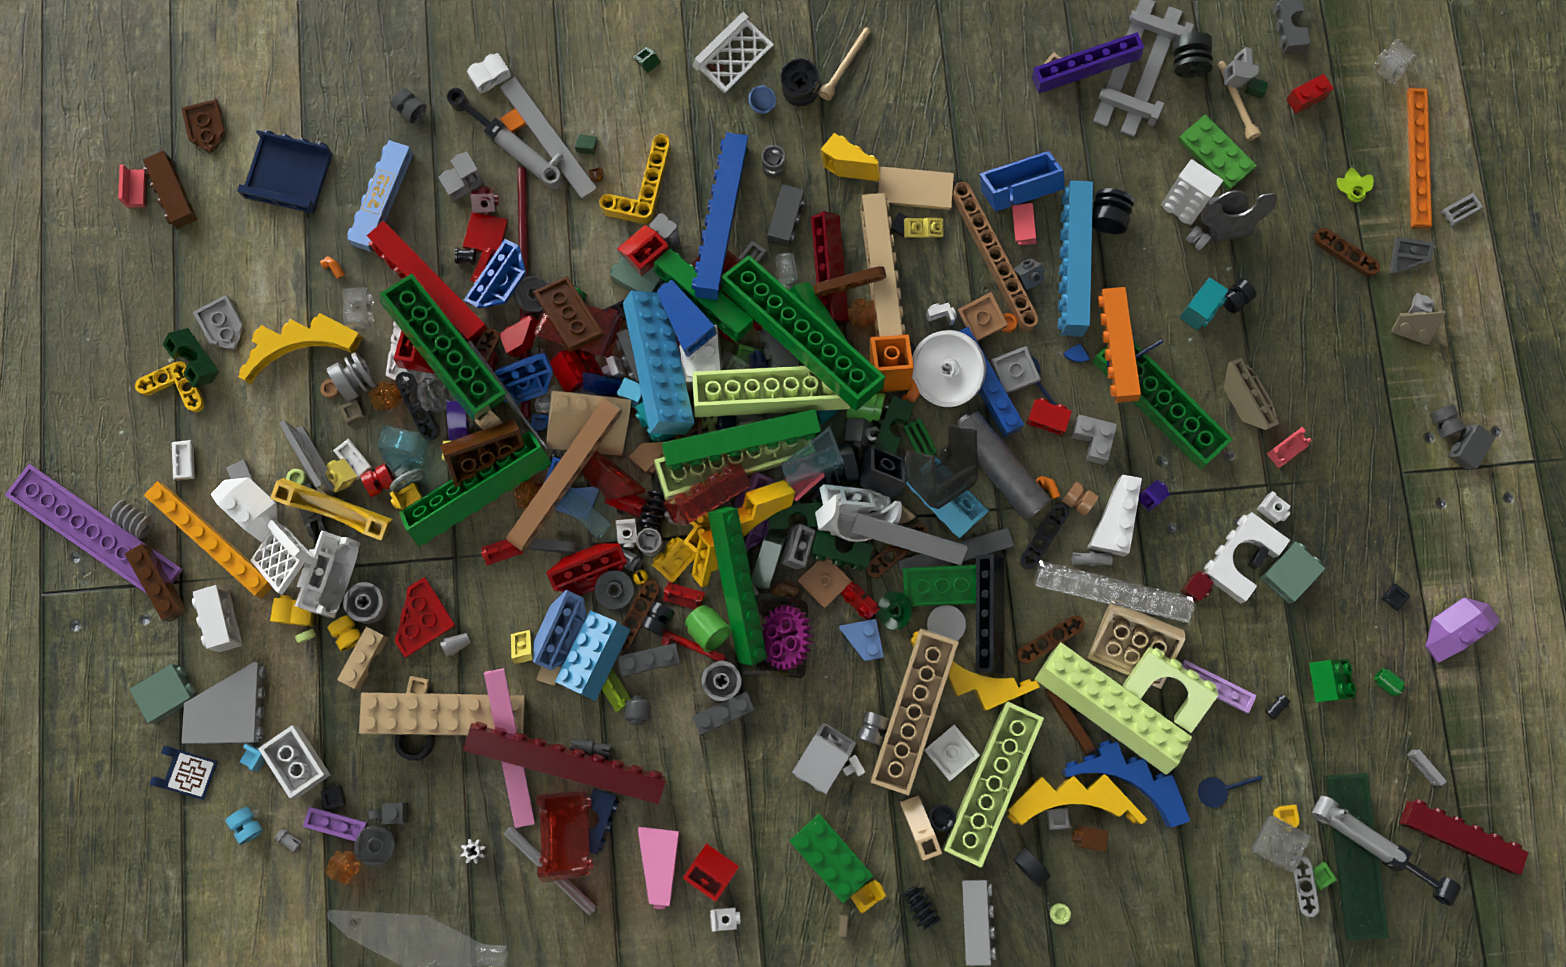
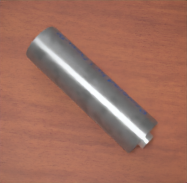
[952,411,1051,521]

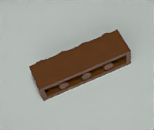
[143,151,198,229]
[125,543,188,622]

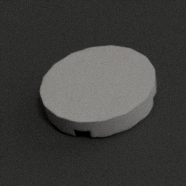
[927,605,966,640]

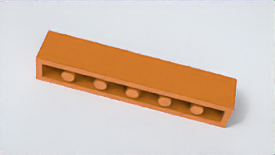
[1098,287,1141,403]

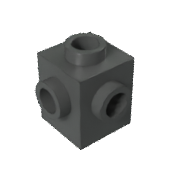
[1013,258,1045,290]

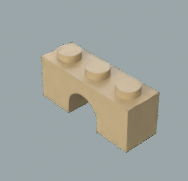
[337,627,389,690]

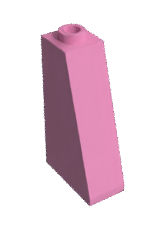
[638,827,680,909]

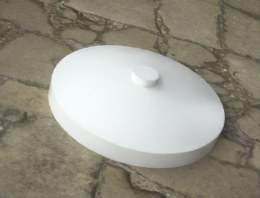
[912,330,986,407]

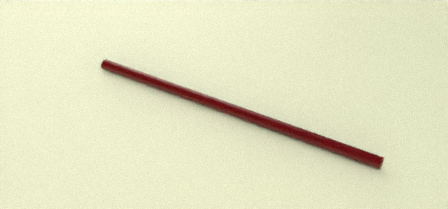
[517,167,531,419]

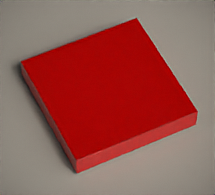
[463,212,508,252]

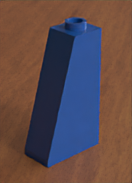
[657,280,717,358]

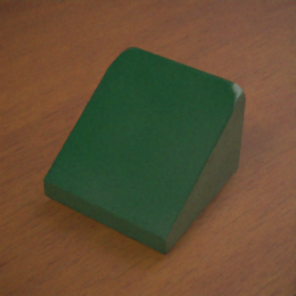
[633,47,661,73]
[1245,77,1268,99]
[575,134,597,155]

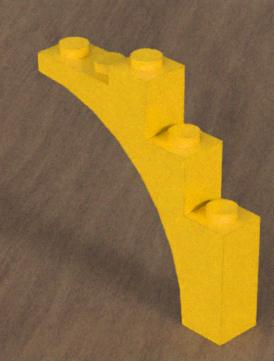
[238,313,363,385]

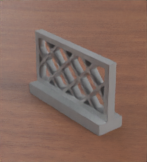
[279,420,335,496]

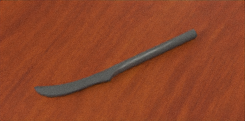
[467,341,549,450]

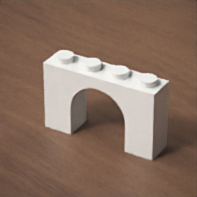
[1204,512,1290,604]

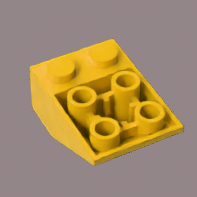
[821,133,880,181]

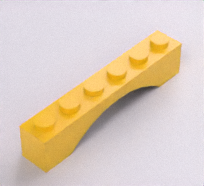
[270,478,393,541]

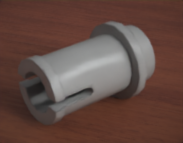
[274,829,302,853]

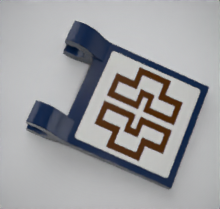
[149,746,218,800]

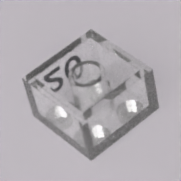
[1250,816,1311,873]

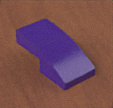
[447,401,469,441]

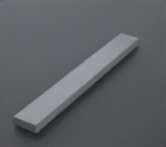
[500,77,597,200]

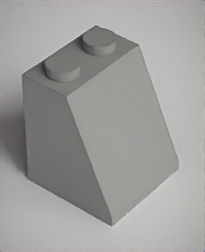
[792,722,856,794]

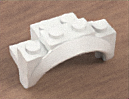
[815,484,902,542]
[295,531,361,618]

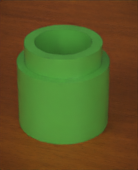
[846,392,885,423]
[685,605,731,652]

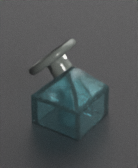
[377,425,429,492]

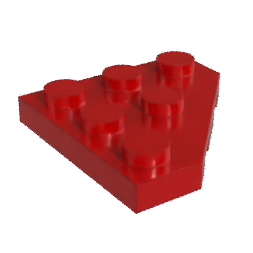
[394,577,456,658]

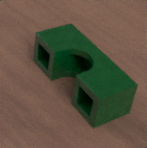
[162,328,219,388]
[870,396,915,454]
[768,499,823,532]
[809,530,873,571]

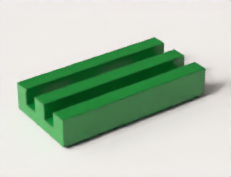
[903,419,938,461]

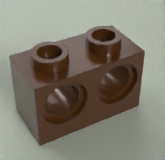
[1072,826,1109,852]

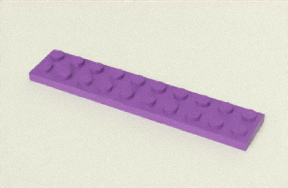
[5,464,183,594]

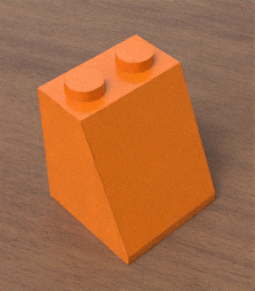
[870,334,914,392]

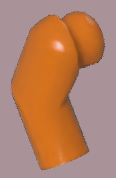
[320,256,345,279]
[902,378,920,403]
[1036,476,1061,499]

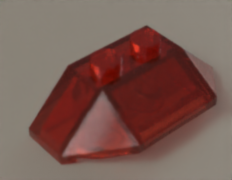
[582,450,645,499]

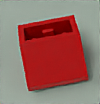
[617,225,669,276]
[394,330,435,374]
[550,346,605,393]
[682,843,739,902]

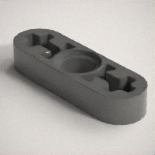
[527,538,577,554]

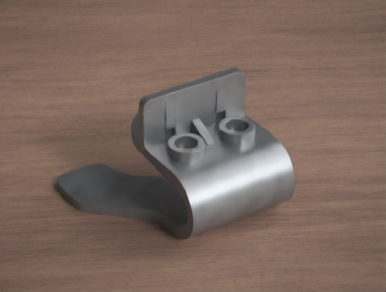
[1201,190,1277,242]

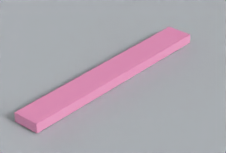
[484,668,535,828]

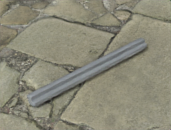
[504,827,597,915]

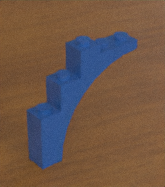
[1061,740,1190,828]

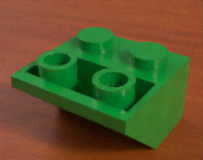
[1309,659,1356,702]

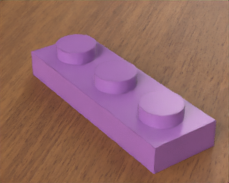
[303,807,368,841]

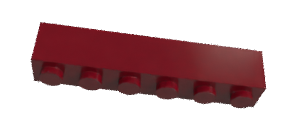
[811,211,849,326]
[1399,799,1529,875]

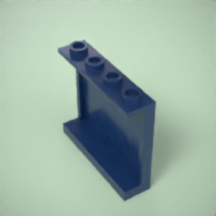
[237,130,333,214]

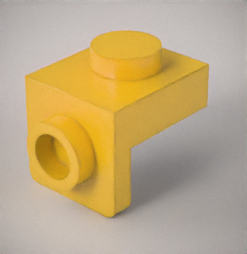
[390,483,423,510]
[850,879,886,913]

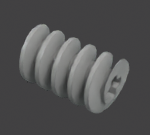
[109,499,154,539]

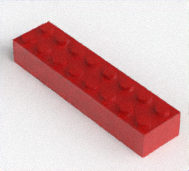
[366,221,492,346]

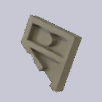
[1391,310,1445,345]

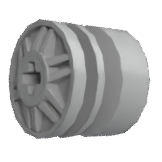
[327,352,377,402]

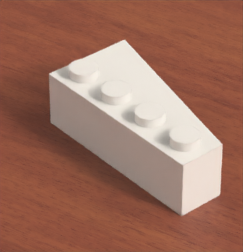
[1087,475,1142,557]

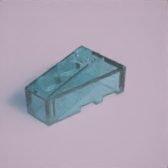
[781,426,844,486]

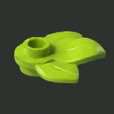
[1337,167,1374,203]

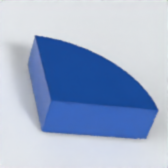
[1063,343,1090,363]
[531,414,549,434]

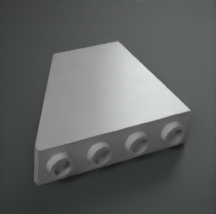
[182,662,266,744]

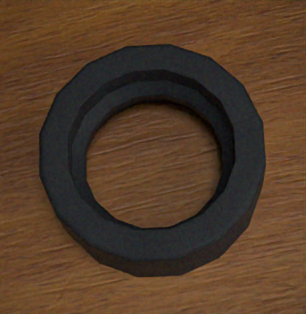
[394,735,435,760]
[1013,848,1051,887]

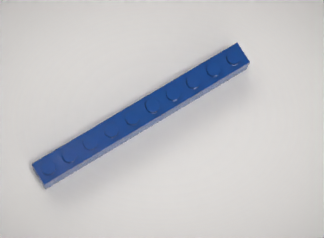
[692,132,748,300]

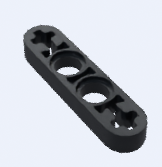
[395,372,440,440]
[1020,504,1069,570]

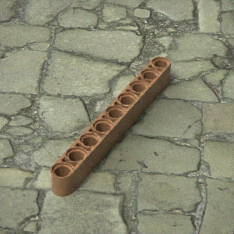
[952,182,1038,332]
[506,398,622,552]

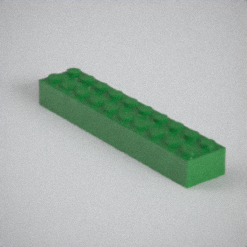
[721,255,885,411]

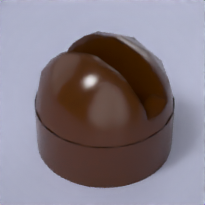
[588,168,604,183]

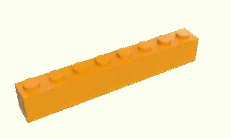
[144,481,272,598]

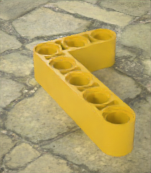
[599,134,671,224]

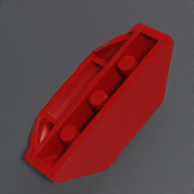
[546,543,627,596]

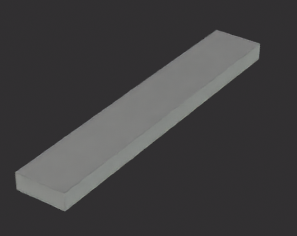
[851,513,968,565]

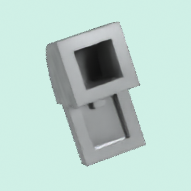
[1223,47,1259,88]

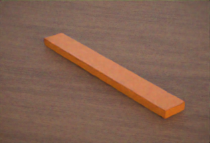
[1407,88,1432,229]

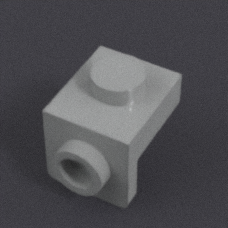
[1408,293,1434,314]

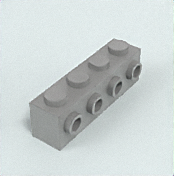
[962,880,997,965]

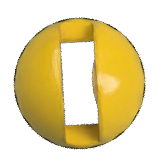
[633,569,649,585]

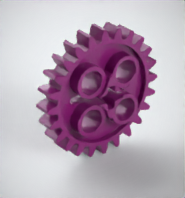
[761,605,814,670]

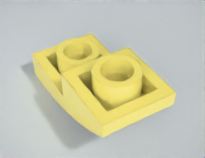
[904,218,943,238]

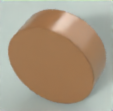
[320,379,340,399]

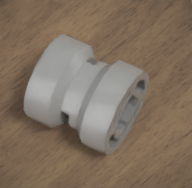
[1185,225,1212,251]

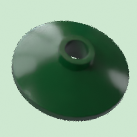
[877,591,912,630]

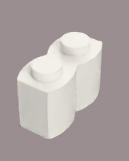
[467,53,511,94]

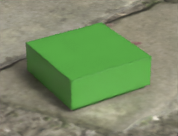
[1308,862,1337,891]

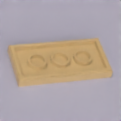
[878,167,954,210]

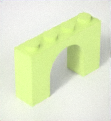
[1123,646,1218,733]

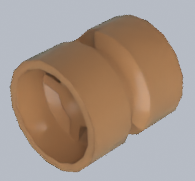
[1062,481,1099,516]

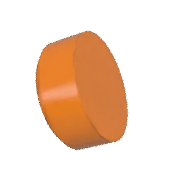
[1001,313,1018,333]

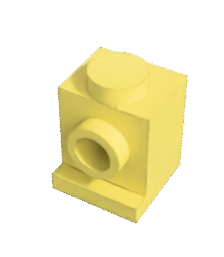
[325,459,357,493]

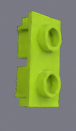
[602,669,631,713]

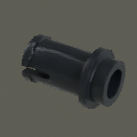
[1265,694,1290,720]

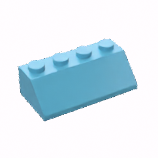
[906,457,989,538]

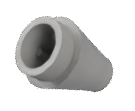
[440,633,471,657]

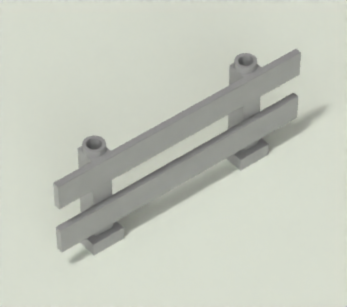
[1093,0,1194,137]

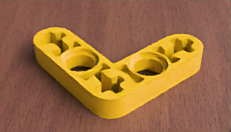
[135,361,205,413]

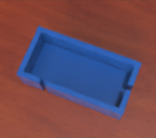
[980,151,1065,212]

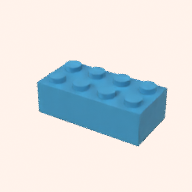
[555,610,631,701]

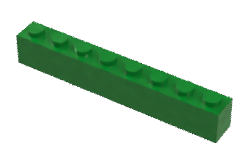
[661,409,821,471]
[708,507,767,666]

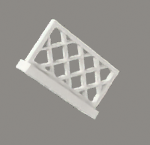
[692,12,774,93]
[250,519,315,595]

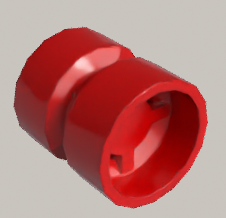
[360,463,395,497]

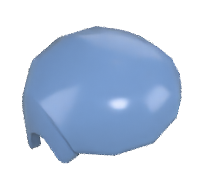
[748,85,776,114]

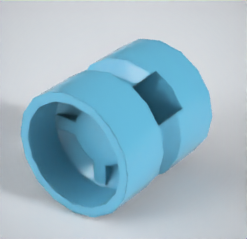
[225,806,263,845]

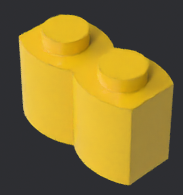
[270,595,315,627]

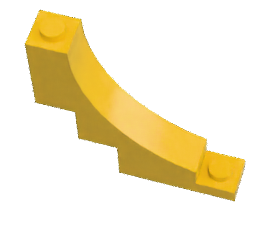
[691,480,795,588]
[910,631,1040,711]
[1006,774,1147,825]

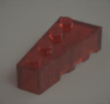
[663,463,752,525]

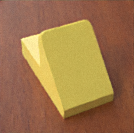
[511,630,534,664]

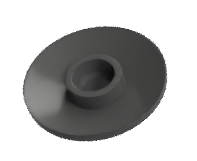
[595,570,634,609]

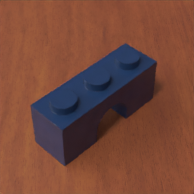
[573,788,620,854]

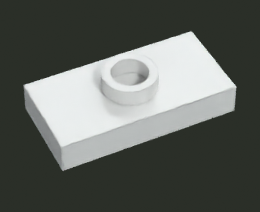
[333,439,373,480]
[172,440,195,481]

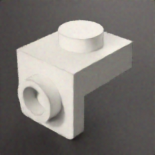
[926,303,956,326]

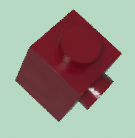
[1180,571,1214,603]

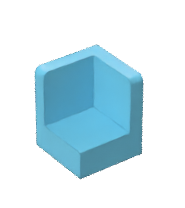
[617,378,643,409]
[240,744,265,771]

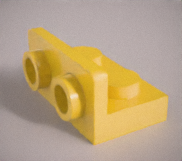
[651,537,696,583]

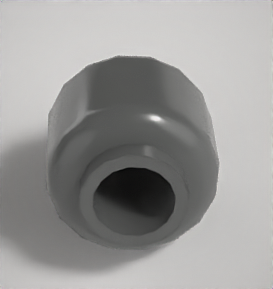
[624,696,650,725]

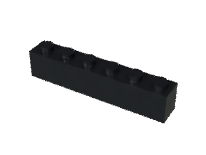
[975,554,1004,675]

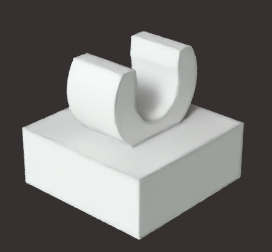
[601,356,626,378]
[842,755,865,776]

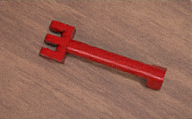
[661,630,727,662]

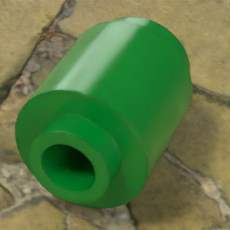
[1373,668,1405,697]

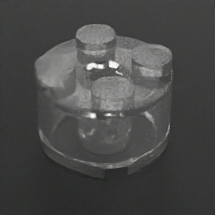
[1372,39,1418,84]

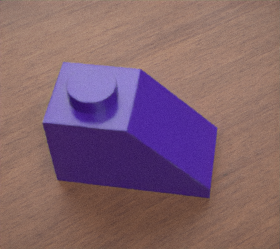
[1138,480,1170,512]

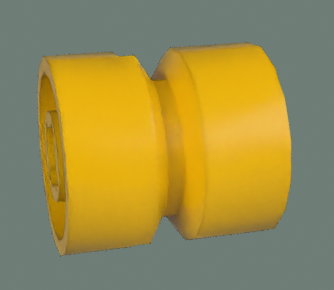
[327,615,361,652]

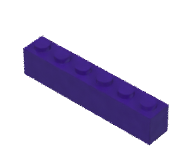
[1032,32,1144,94]

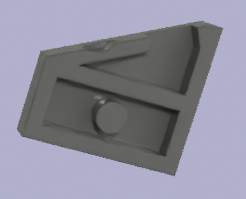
[1389,237,1434,274]

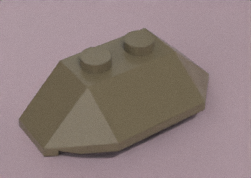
[1224,358,1279,430]

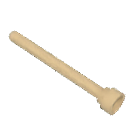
[818,28,870,101]
[1218,61,1261,141]

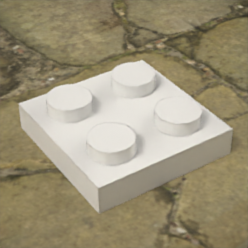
[924,725,980,781]

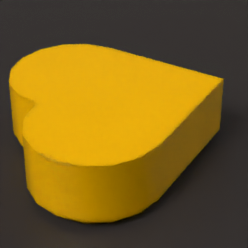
[1273,804,1300,829]

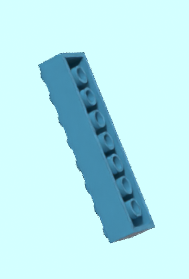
[1057,180,1093,337]
[623,290,694,435]

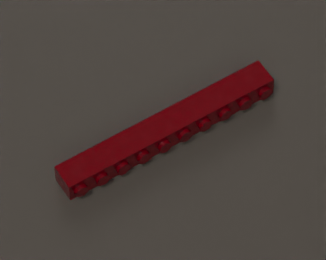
[463,722,666,804]

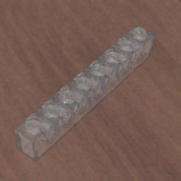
[1035,561,1195,623]

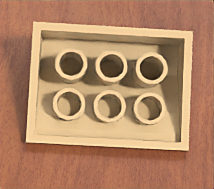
[546,390,631,456]
[1087,600,1186,689]

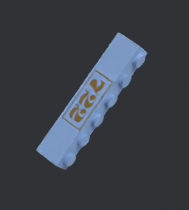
[347,140,413,253]

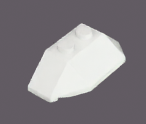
[211,477,278,542]

